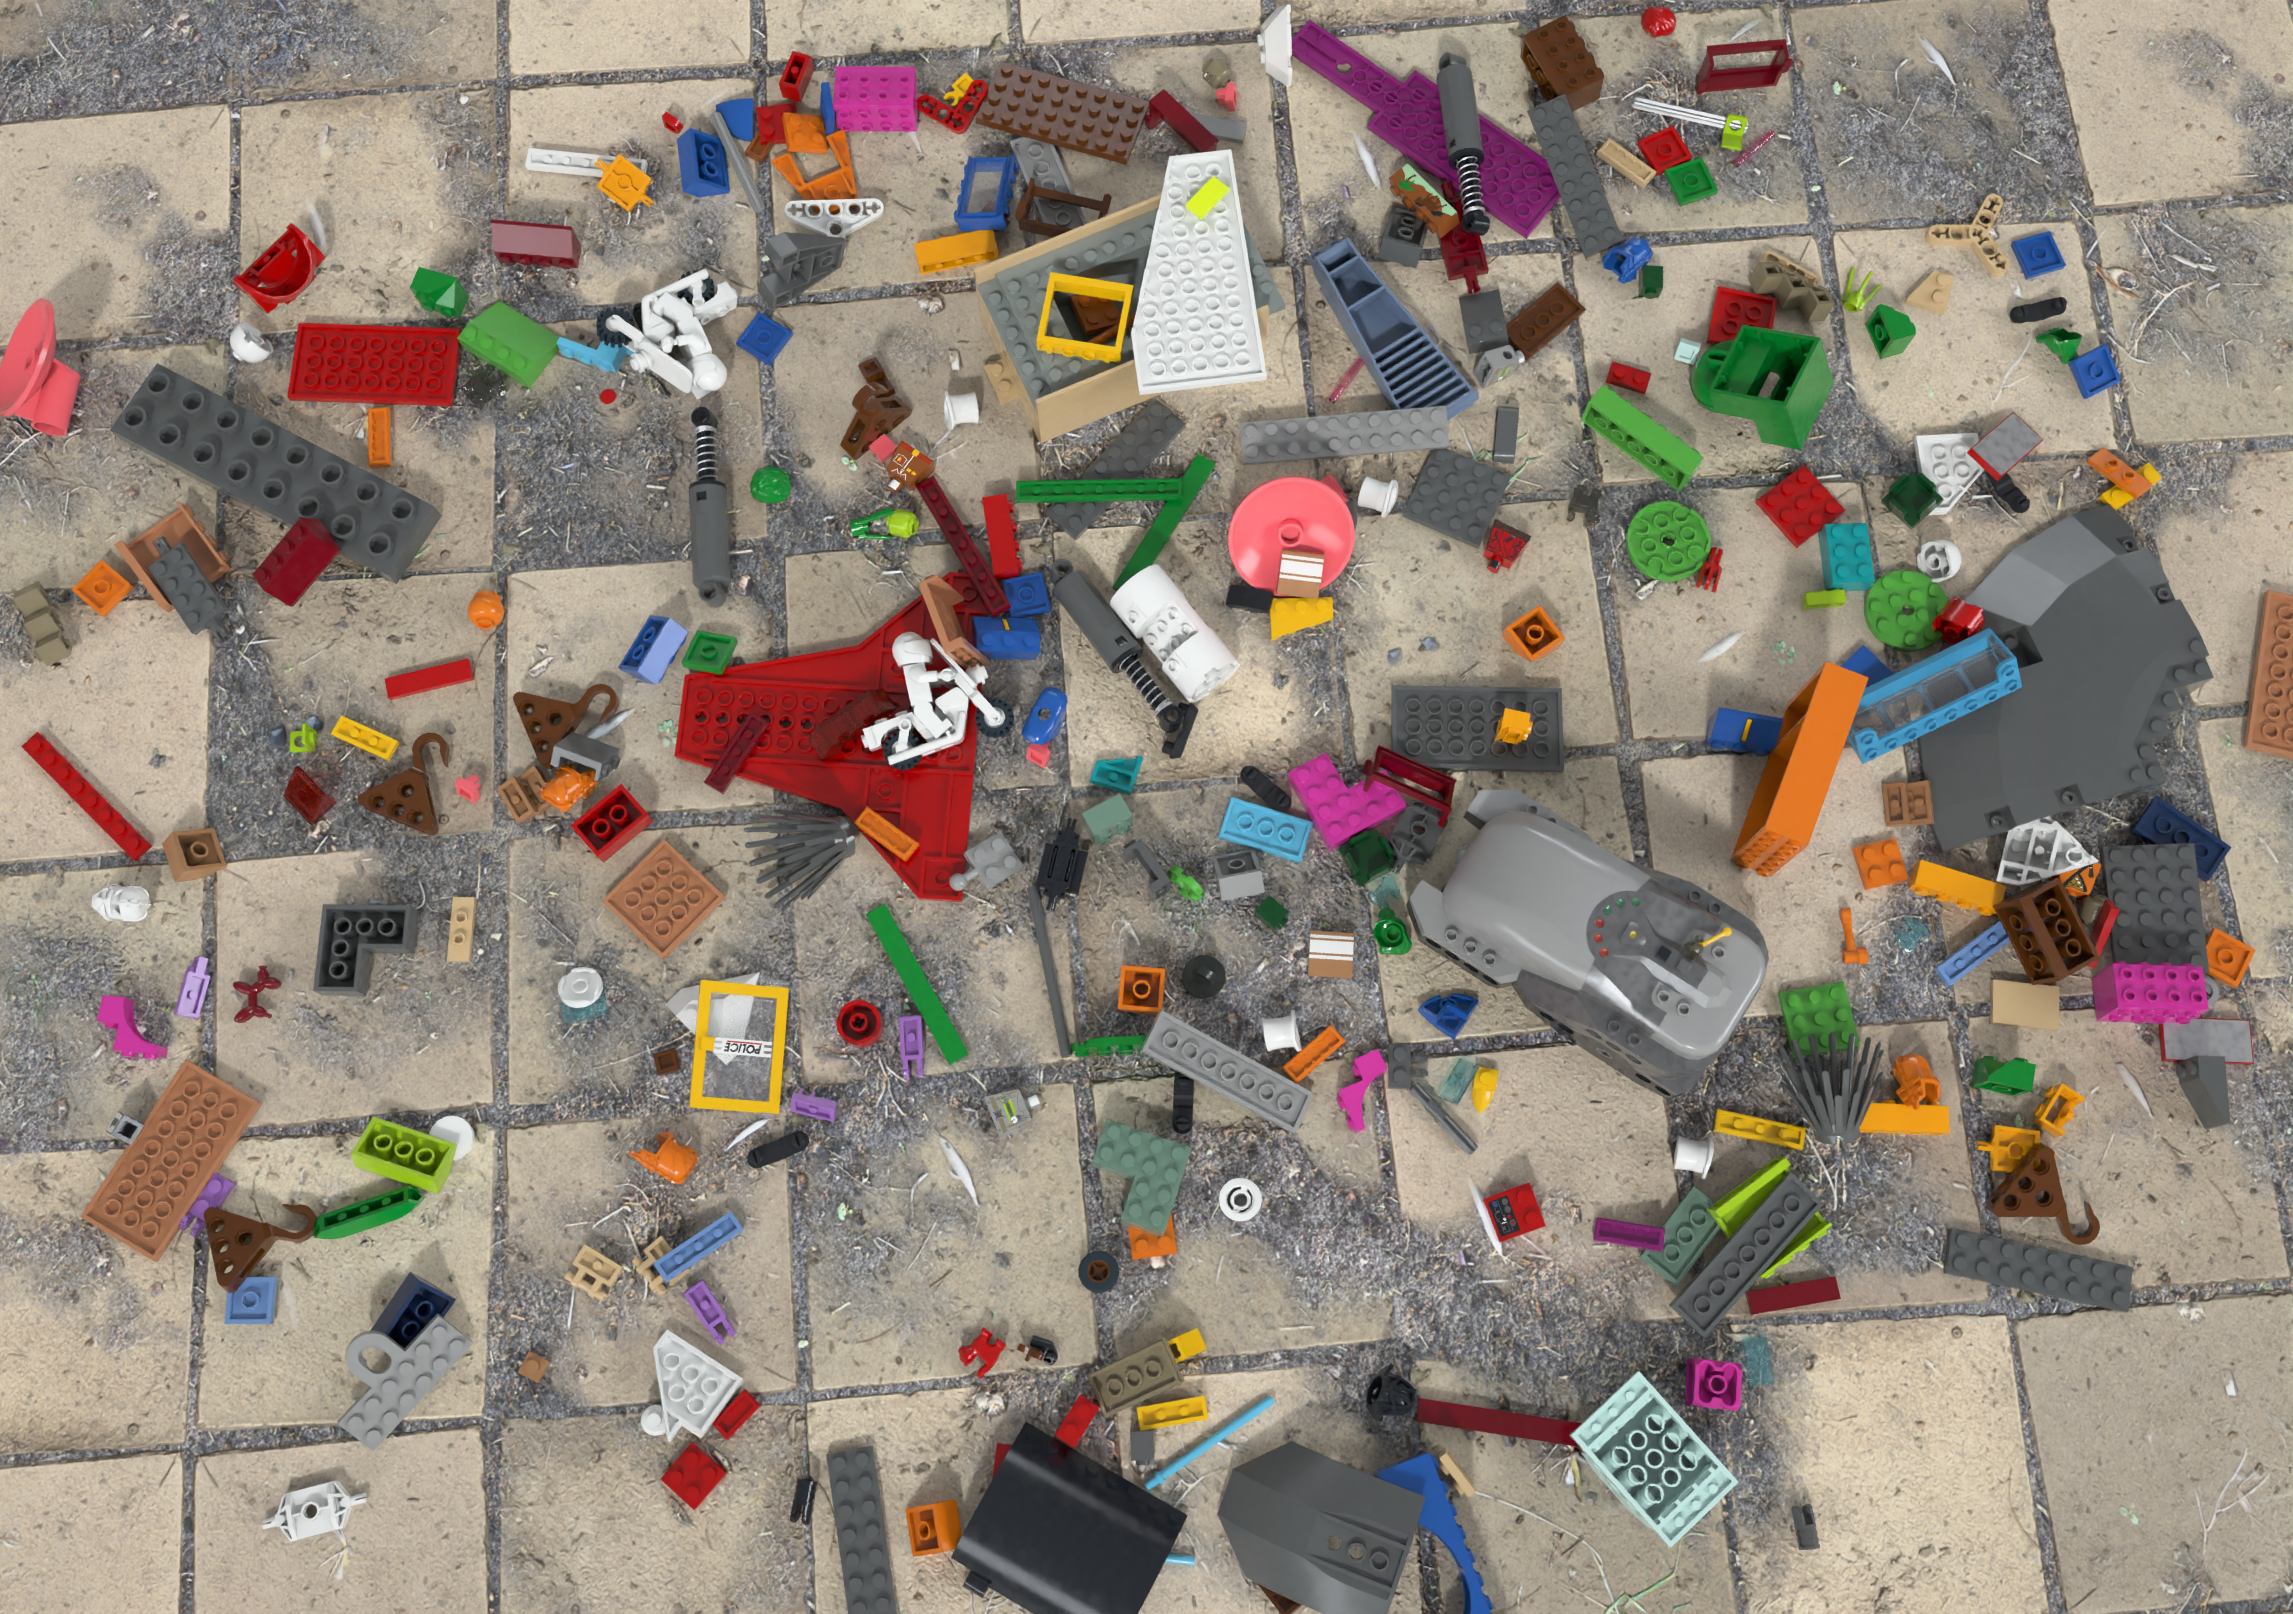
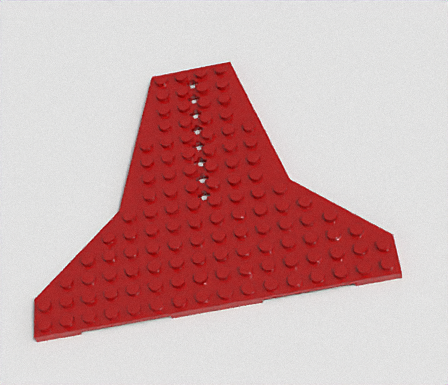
[675,572,989,903]

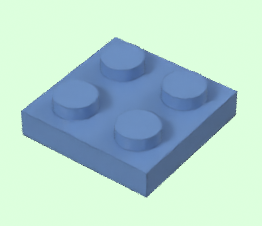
[224,1277,278,1324]

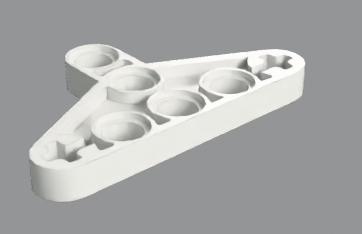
[785,198,884,257]

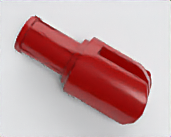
[1696,547,1723,593]

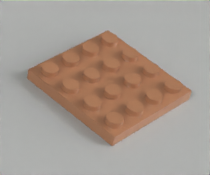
[602,839,726,960]

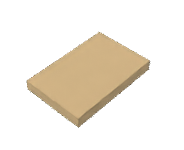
[1990,979,2060,1031]

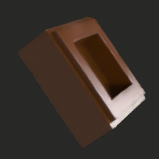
[653,1048,681,1076]

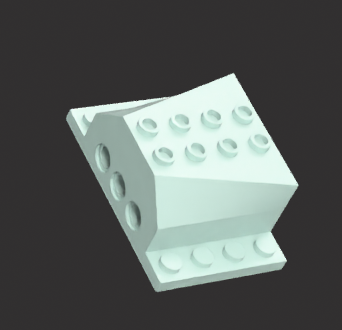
[1570,1371,1738,1548]

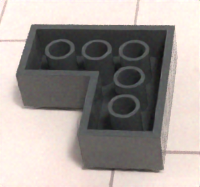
[313,904,419,996]

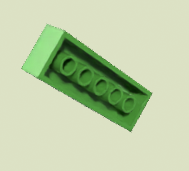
[1581,385,1704,492]

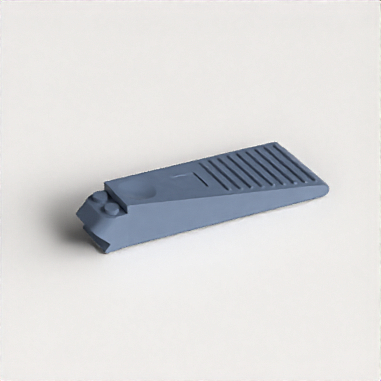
[1309,237,1479,421]

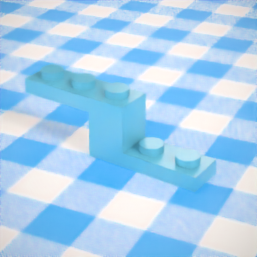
[556,337,638,373]

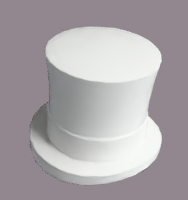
[944,390,979,430]
[1358,476,1398,518]
[1263,1010,1302,1052]
[1674,1136,1714,1179]
[1219,1178,1262,1221]

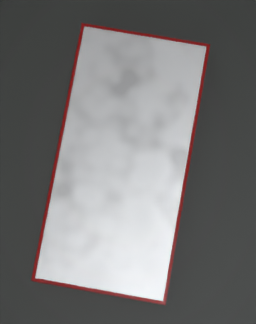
[1967,412,2043,481]
[2159,1018,2254,1065]

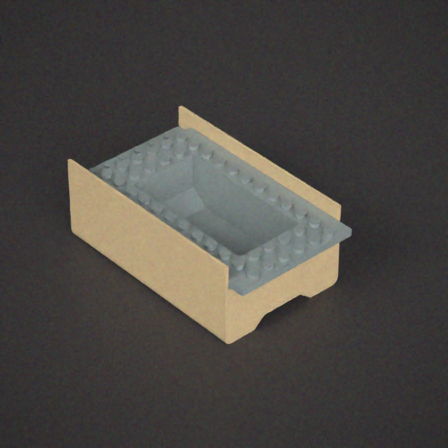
[973,194,1286,443]

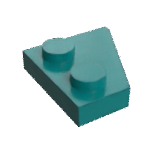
[1090,756,1143,795]

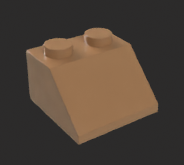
[162,828,227,882]

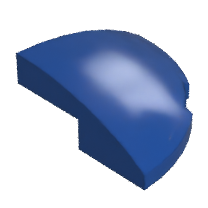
[716,98,755,142]
[1418,993,1479,1040]

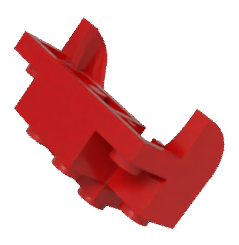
[232,223,326,313]

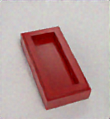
[712,1389,762,1440]

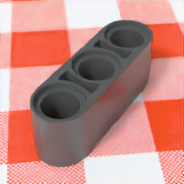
[1492,406,1519,464]

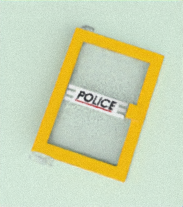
[689,980,789,1119]

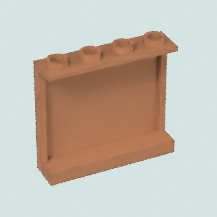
[114,501,231,613]
[918,575,989,669]

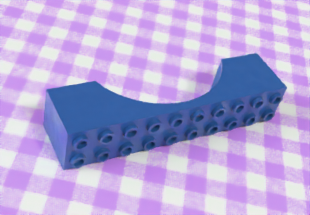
[1373,1452,1493,1614]

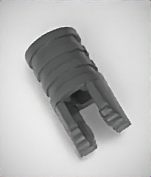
[1791,1504,1820,1550]

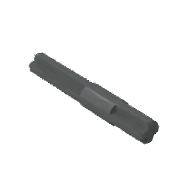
[1409,1083,1478,1155]

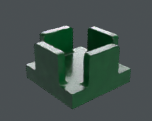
[1881,472,1943,530]
[1338,829,1397,888]

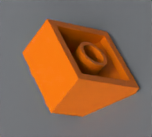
[905,1499,963,1557]

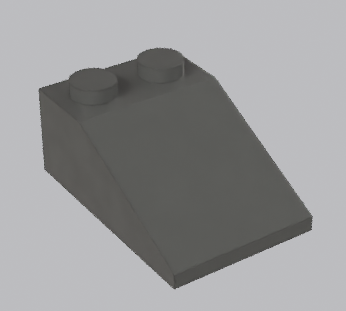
[1378,205,1428,268]
[1459,289,1509,354]
[2176,1055,2231,1129]

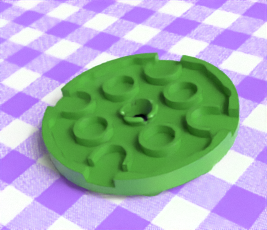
[1626,501,1711,582]
[1864,570,1948,652]

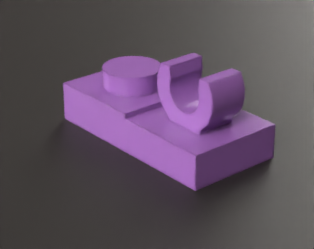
[791,1088,837,1122]

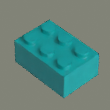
[1818,523,1875,591]

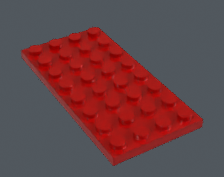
[287,323,462,407]

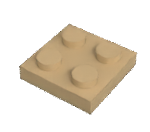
[1438,1447,1476,1497]

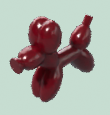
[233,966,281,1023]

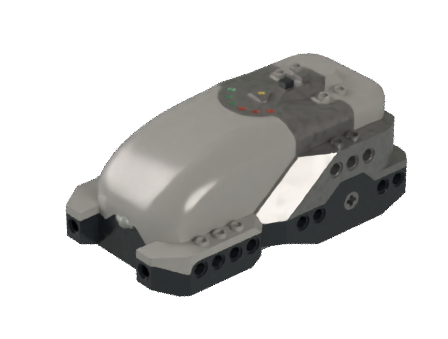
[1406,790,1769,1100]

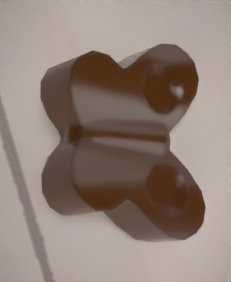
[1017,1343,1044,1362]

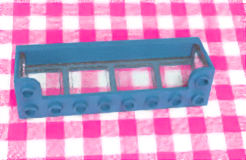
[1847,628,2022,764]

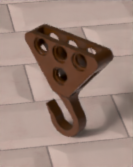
[840,382,912,460]
[513,684,619,769]
[357,733,450,836]
[1986,1143,2100,1245]
[204,1204,318,1293]

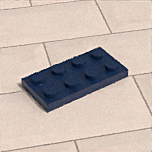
[2131,796,2231,882]

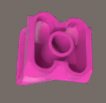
[1685,1358,1742,1411]

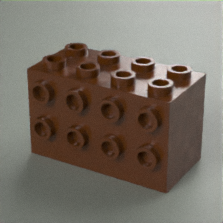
[1520,15,1604,112]

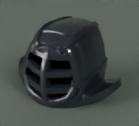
[1366,1363,1417,1421]

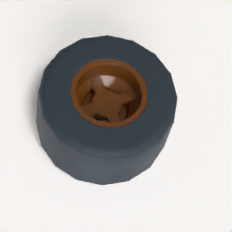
[1078,1251,1119,1293]

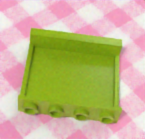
[1707,1156,1832,1279]

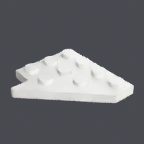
[1914,433,1985,515]
[653,1330,743,1442]

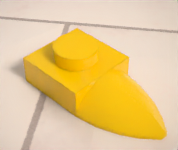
[1472,1066,1499,1113]

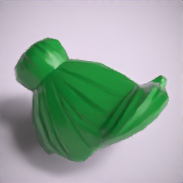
[2035,328,2082,364]
[1373,908,1412,955]

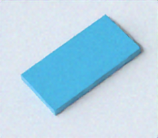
[1218,797,1313,863]

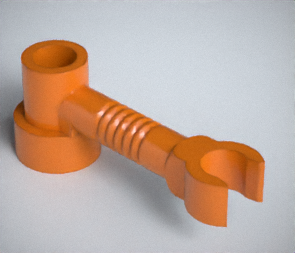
[1839,907,1868,965]

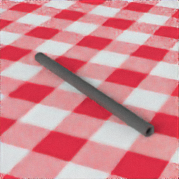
[1027,886,1072,1058]

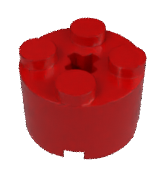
[1932,597,1985,645]
[836,1000,884,1048]

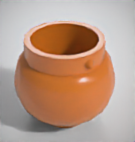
[467,591,504,630]

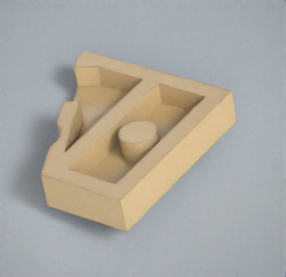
[1905,270,1954,314]

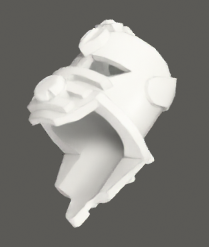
[92,884,152,922]

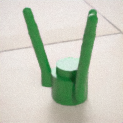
[850,507,894,540]

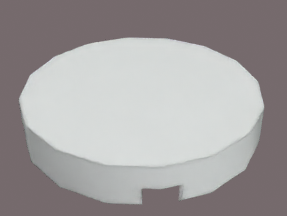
[558,967,603,1008]
[429,1116,475,1161]

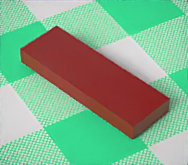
[2087,899,2119,968]

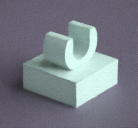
[1674,338,1701,365]

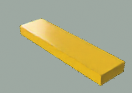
[1712,1109,1806,1150]

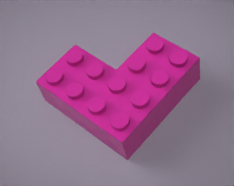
[1287,753,1407,852]

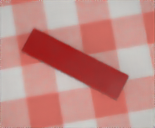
[385,658,474,700]

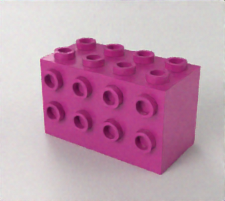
[833,66,919,132]
[2091,961,2209,1025]

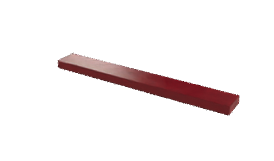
[915,476,1011,617]
[1416,1398,1582,1447]

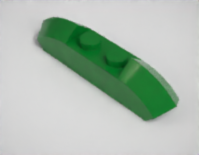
[313,1186,425,1239]

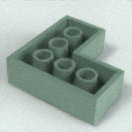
[1092,1119,1192,1237]

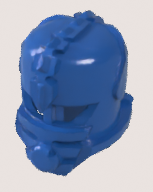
[1602,237,1653,284]

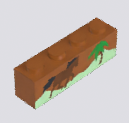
[1389,163,1460,238]

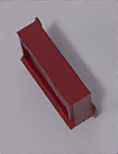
[1696,39,1793,94]
[1145,89,1219,153]
[1362,745,1457,828]

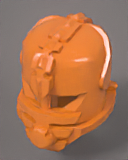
[540,763,598,812]
[1892,1054,1941,1110]
[628,1132,698,1184]

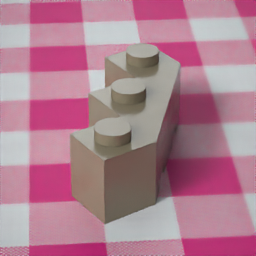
[1748,262,1835,322]
[12,581,72,666]

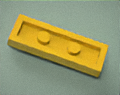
[2099,462,2162,511]
[331,716,400,762]
[1136,1396,1208,1431]

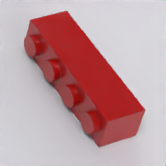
[982,494,1023,581]

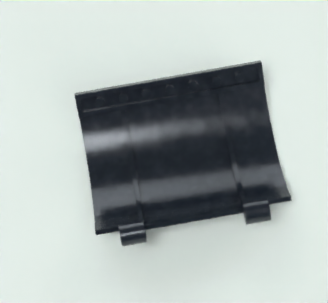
[951,1422,1188,1614]

